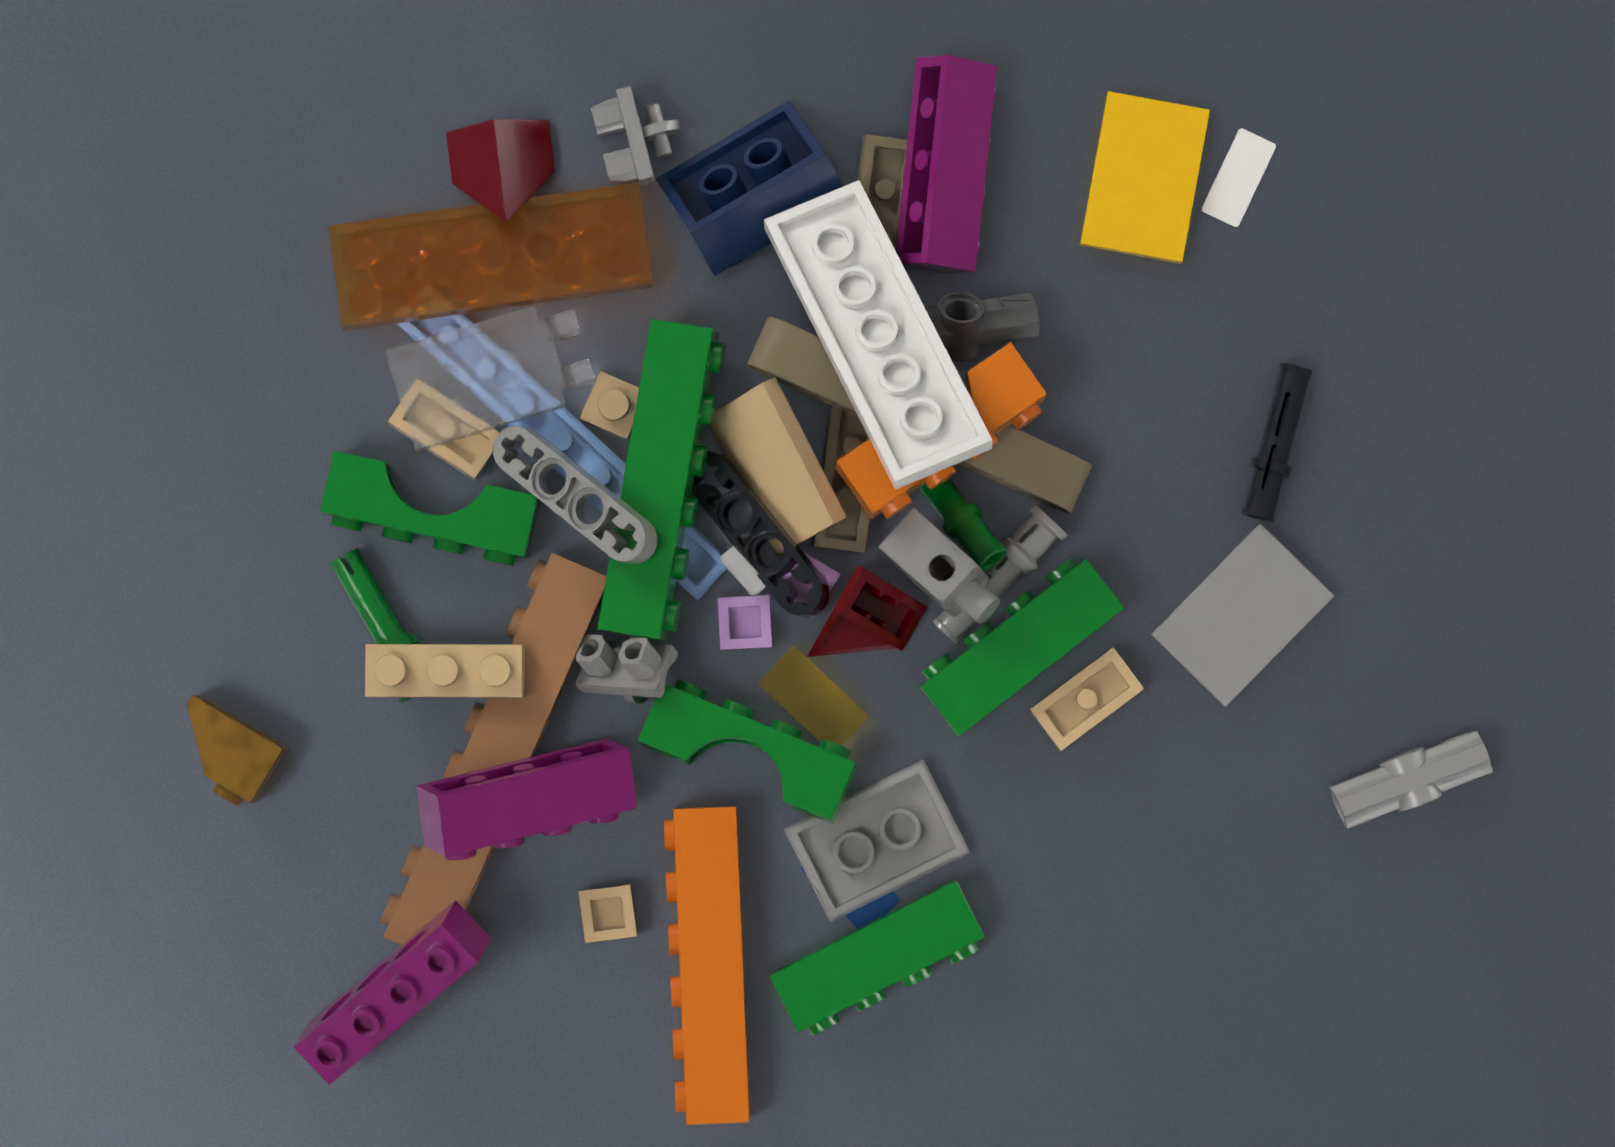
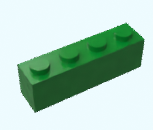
[919,558,1124,736]
[770,879,985,1035]

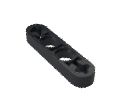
[692,450,830,617]

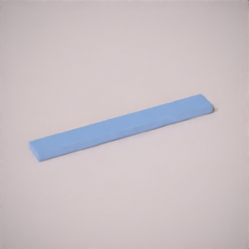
[392,282,727,600]

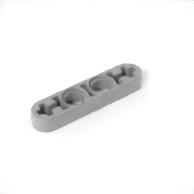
[493,426,657,564]

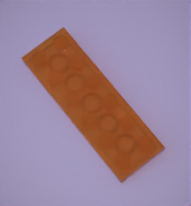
[328,182,653,331]

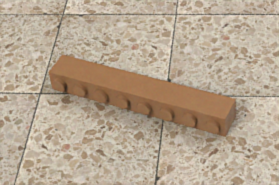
[380,553,607,945]

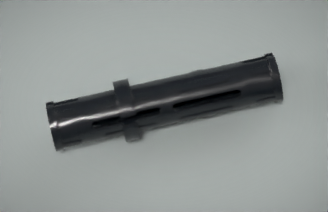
[1241,363,1312,522]

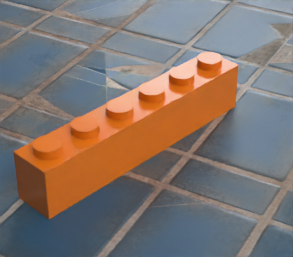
[664,806,750,1125]

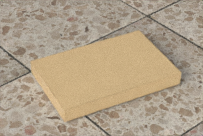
[710,377,847,556]

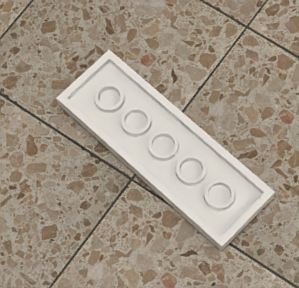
[764,180,992,490]

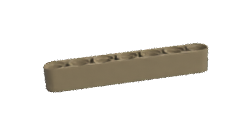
[747,317,1092,514]

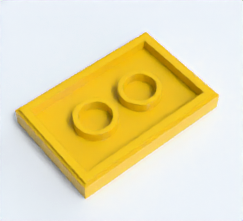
[1080,91,1210,264]

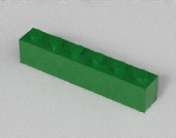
[598,319,725,641]

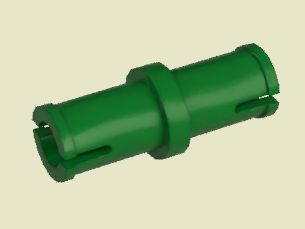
[919,478,1006,570]

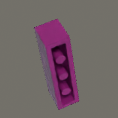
[896,55,997,273]
[416,738,637,861]

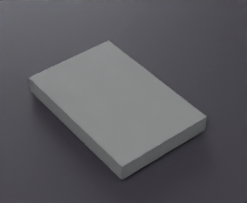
[1150,523,1334,707]
[784,759,970,922]

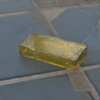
[758,645,869,746]

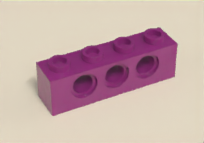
[293,900,491,1085]

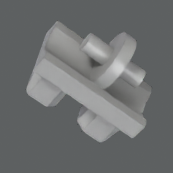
[591,86,681,186]
[575,634,679,704]

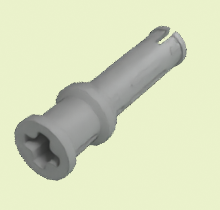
[932,504,1068,645]

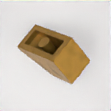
[187,695,288,806]

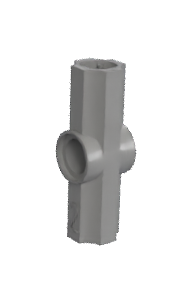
[1329,731,1493,829]

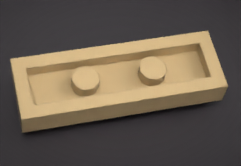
[365,644,525,698]

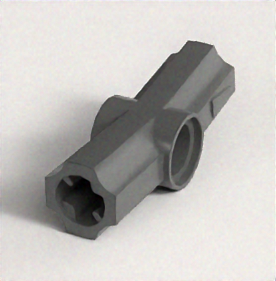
[924,292,1040,362]

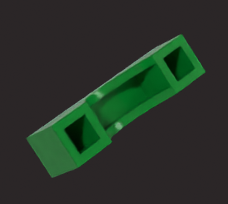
[320,451,540,566]
[638,680,857,825]

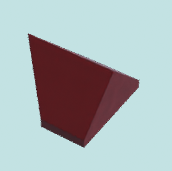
[446,119,555,222]
[807,565,927,657]

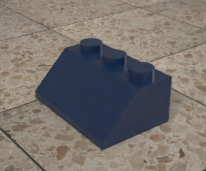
[656,100,843,276]

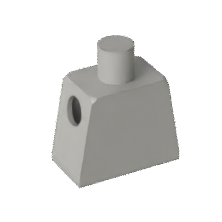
[879,508,1000,624]

